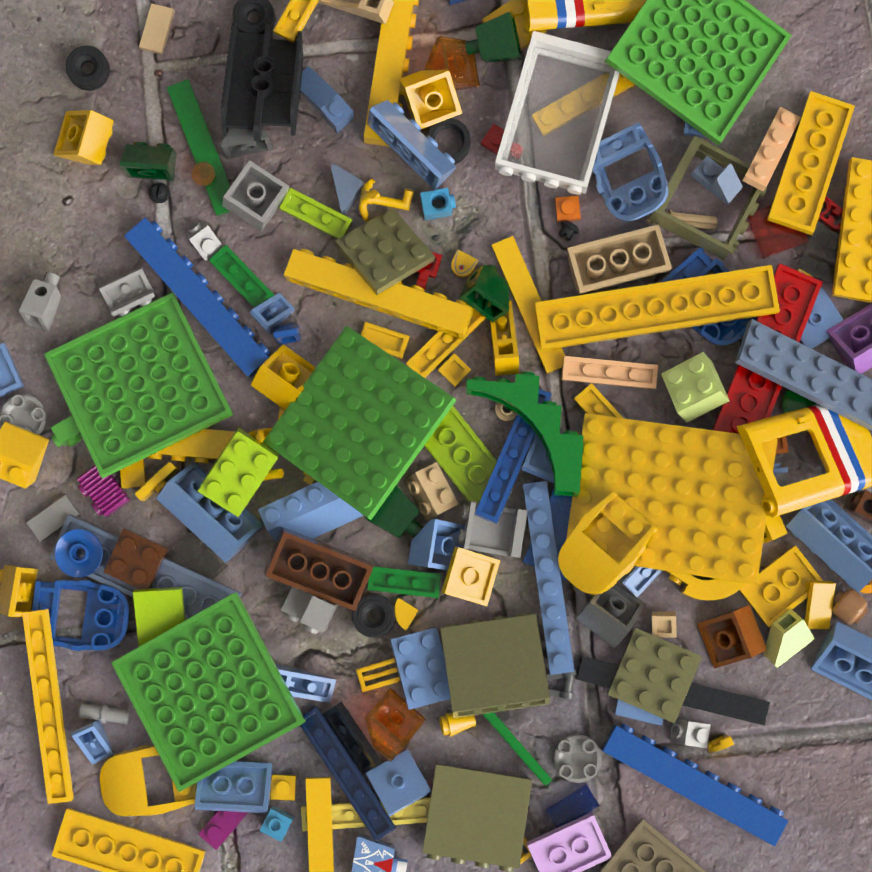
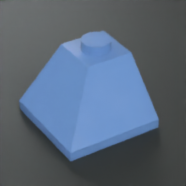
[408,519,464,571]

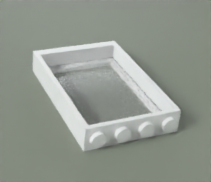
[495,31,620,195]

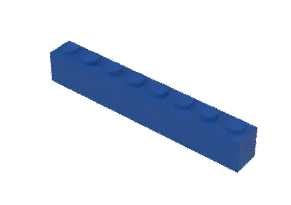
[124,217,270,379]
[601,723,788,846]

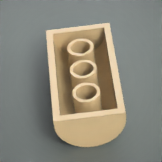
[567,224,672,294]

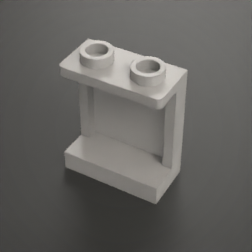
[458,501,528,558]

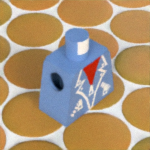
[352,834,408,872]

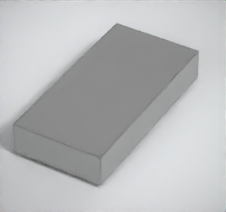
[27,495,81,542]

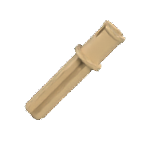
[646,210,718,231]

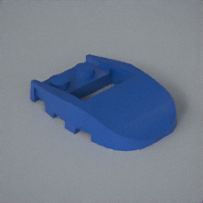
[660,248,757,345]
[32,580,129,651]

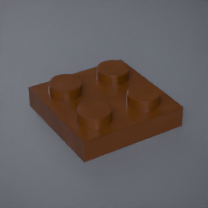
[104,528,168,589]

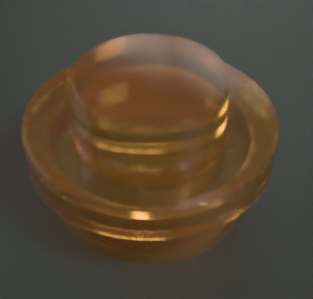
[191,162,215,186]

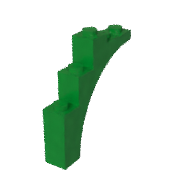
[466,371,584,497]

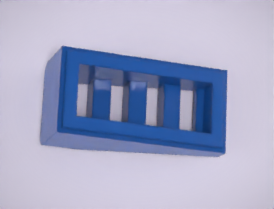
[273,323,302,345]

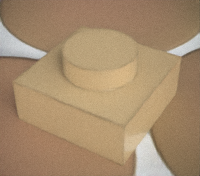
[652,612,677,638]

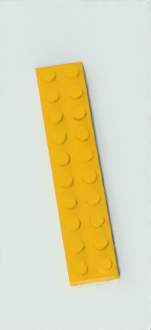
[535,265,780,350]

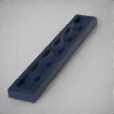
[300,706,397,842]

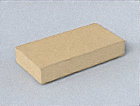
[139,3,175,55]

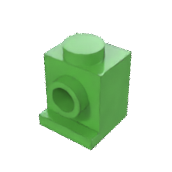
[51,416,82,448]

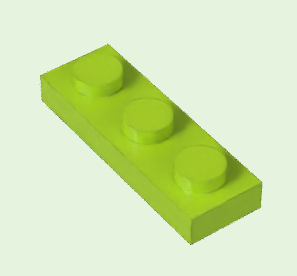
[279,188,353,239]

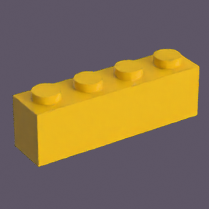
[147,429,235,464]

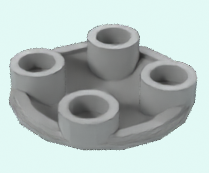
[0,394,47,435]
[554,734,602,783]

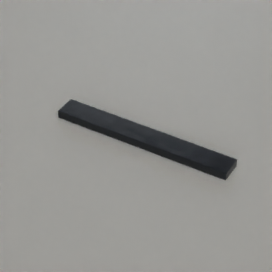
[577,656,770,726]

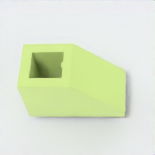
[763,609,815,668]

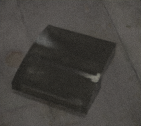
[797,224,840,284]
[165,531,228,580]

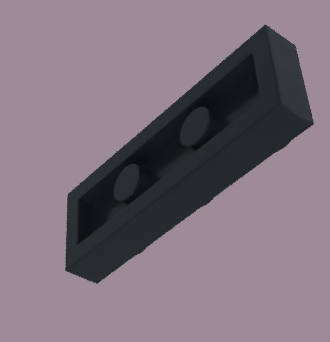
[322,701,382,775]

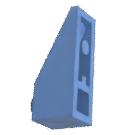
[300,66,354,133]
[275,664,336,703]

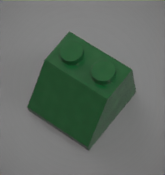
[119,142,177,181]

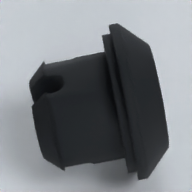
[149,183,170,203]
[558,220,579,241]

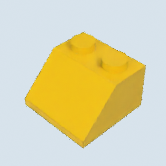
[399,69,462,129]
[53,110,114,165]
[251,344,316,410]
[0,422,49,489]

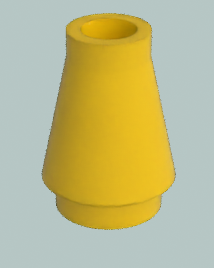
[439,713,476,737]

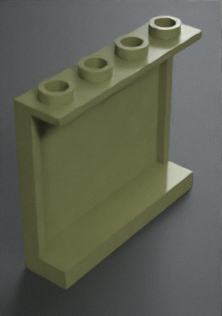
[440,612,550,718]
[422,764,532,872]

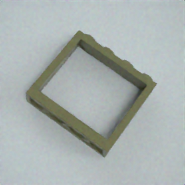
[649,135,768,260]

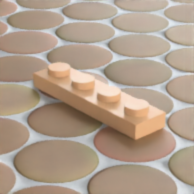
[742,107,801,191]
[561,356,658,389]

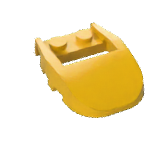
[558,492,658,595]
[100,744,197,816]

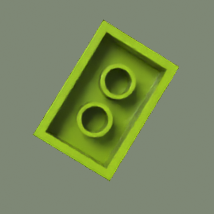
[198,427,279,517]

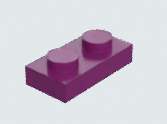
[198,811,249,850]

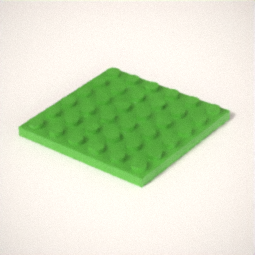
[604,0,792,145]
[44,292,233,479]
[263,326,456,520]
[111,592,306,792]

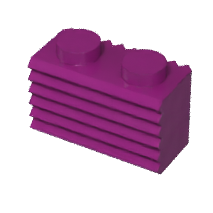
[77,465,131,517]

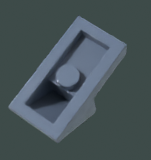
[691,156,743,205]

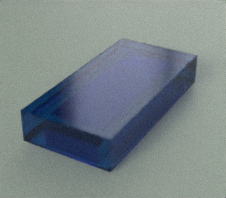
[546,784,600,828]

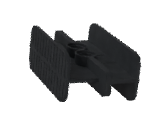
[221,22,303,141]

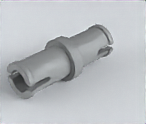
[79,703,130,725]

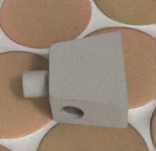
[19,272,61,332]

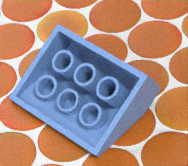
[367,100,456,190]

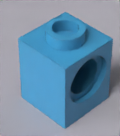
[420,188,456,221]
[260,805,295,842]

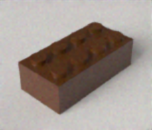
[264,527,374,611]

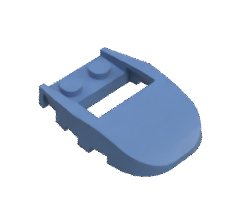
[588,122,669,221]

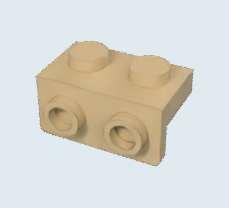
[405,462,459,521]

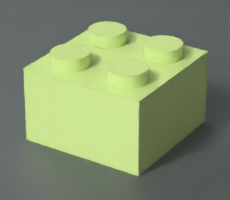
[661,352,729,423]

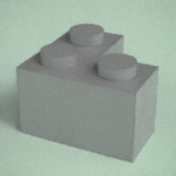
[281,587,338,634]

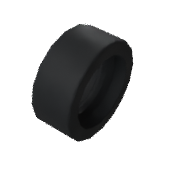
[427,118,471,165]

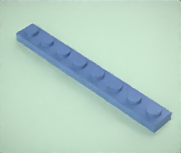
[523,481,575,675]

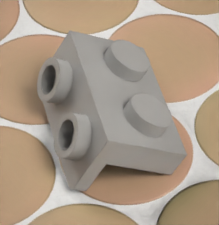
[99,266,155,317]

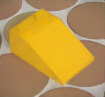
[0,564,38,617]

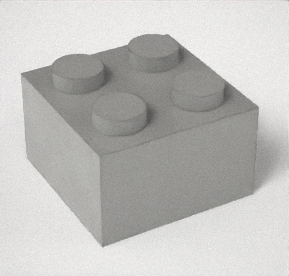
[222,160,289,232]

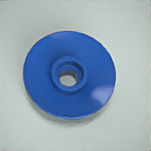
[55,529,103,577]

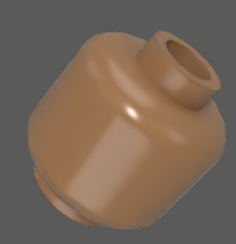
[832,589,869,625]

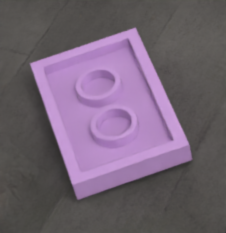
[526,812,612,872]

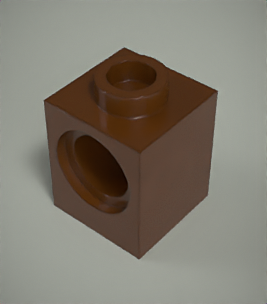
[850,490,872,524]

